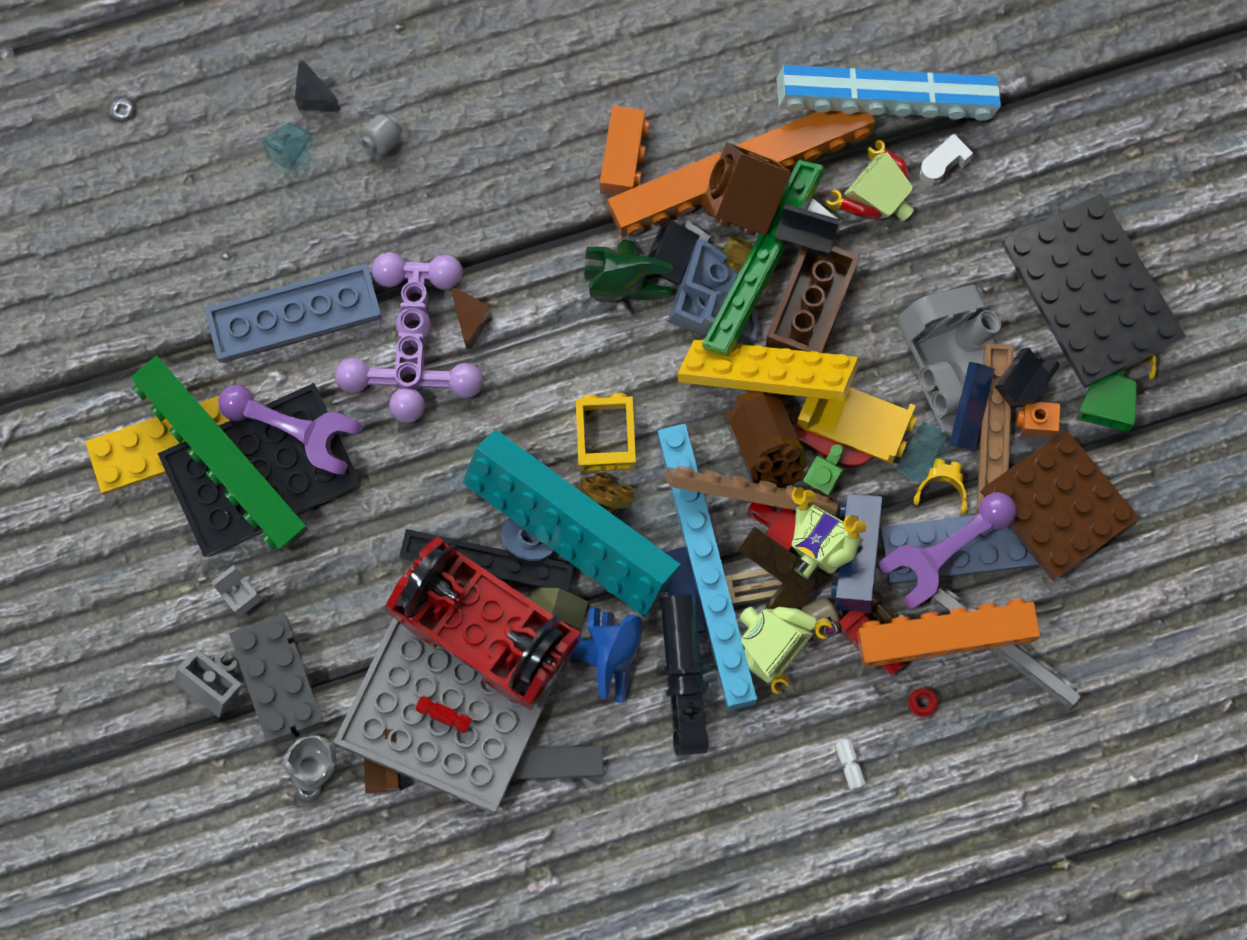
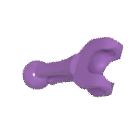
[218,385,364,474]
[876,492,1016,609]

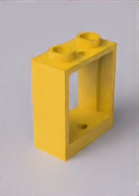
[576,393,636,472]

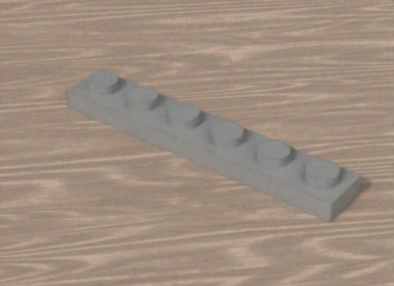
[929,588,1080,710]

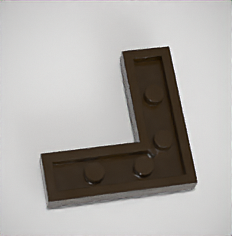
[737,527,824,611]

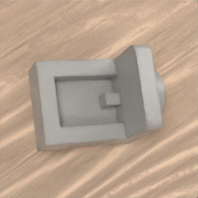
[212,566,262,618]

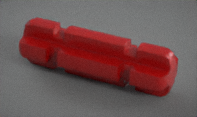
[416,696,472,733]

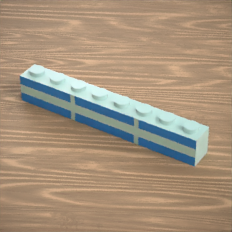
[777,65,1001,120]

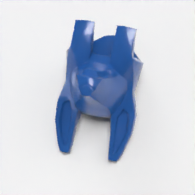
[569,607,643,703]

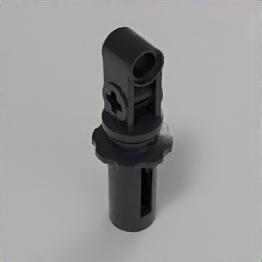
[656,595,712,756]

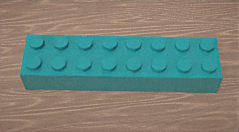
[462,429,680,617]

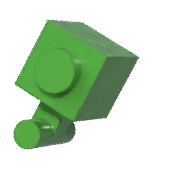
[803,444,845,495]

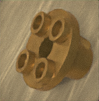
[578,472,635,516]

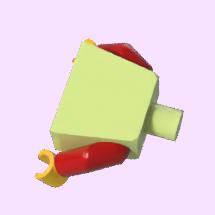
[826,140,914,221]

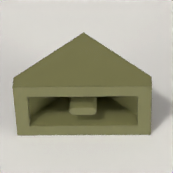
[529,587,588,630]

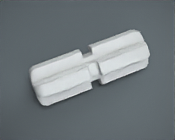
[836,739,865,790]

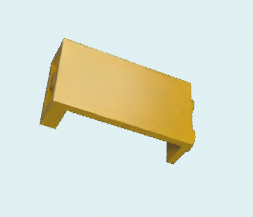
[797,387,918,464]

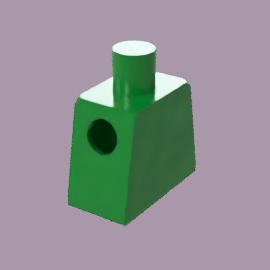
[1076,368,1136,433]

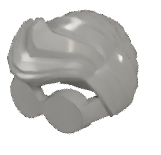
[282,735,337,791]

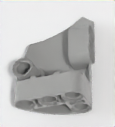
[896,285,1001,436]

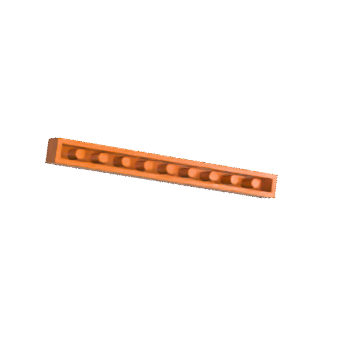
[608,111,875,237]

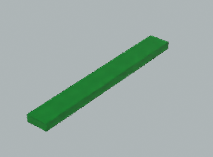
[702,160,825,357]

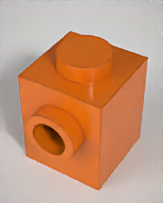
[1016,402,1060,439]

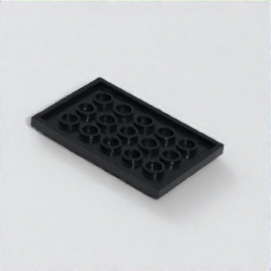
[1002,193,1186,389]
[157,383,362,557]

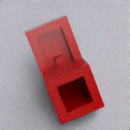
[747,502,796,552]

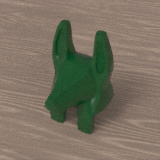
[584,240,673,303]

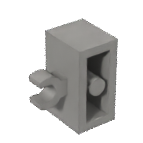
[174,649,241,717]

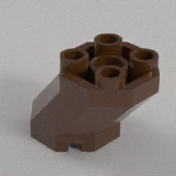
[725,391,807,488]

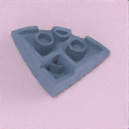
[667,238,758,342]

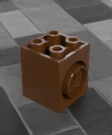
[701,142,792,236]

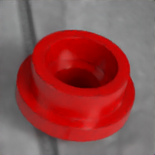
[908,688,938,717]

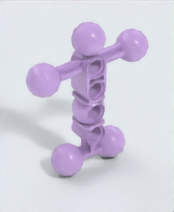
[335,252,484,423]

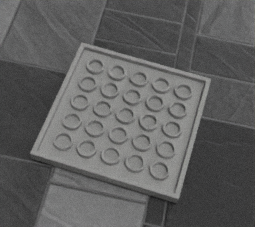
[333,602,565,815]

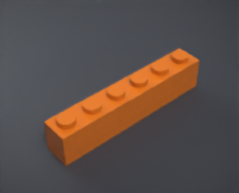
[857,599,1040,668]

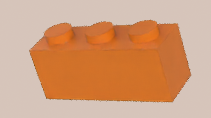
[600,106,650,195]

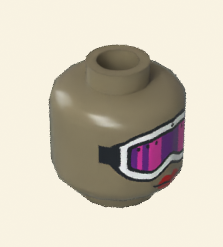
[801,598,843,641]

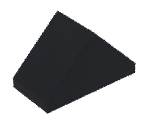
[294,60,341,112]

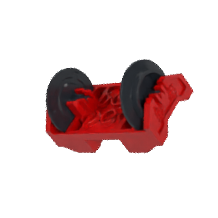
[385,536,581,711]

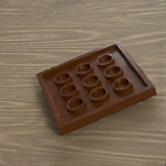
[980,429,1140,582]

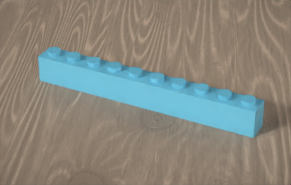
[658,424,757,712]

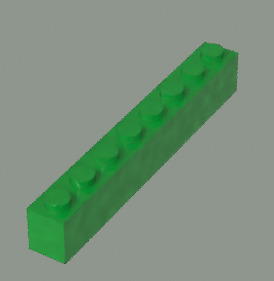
[130,355,308,552]

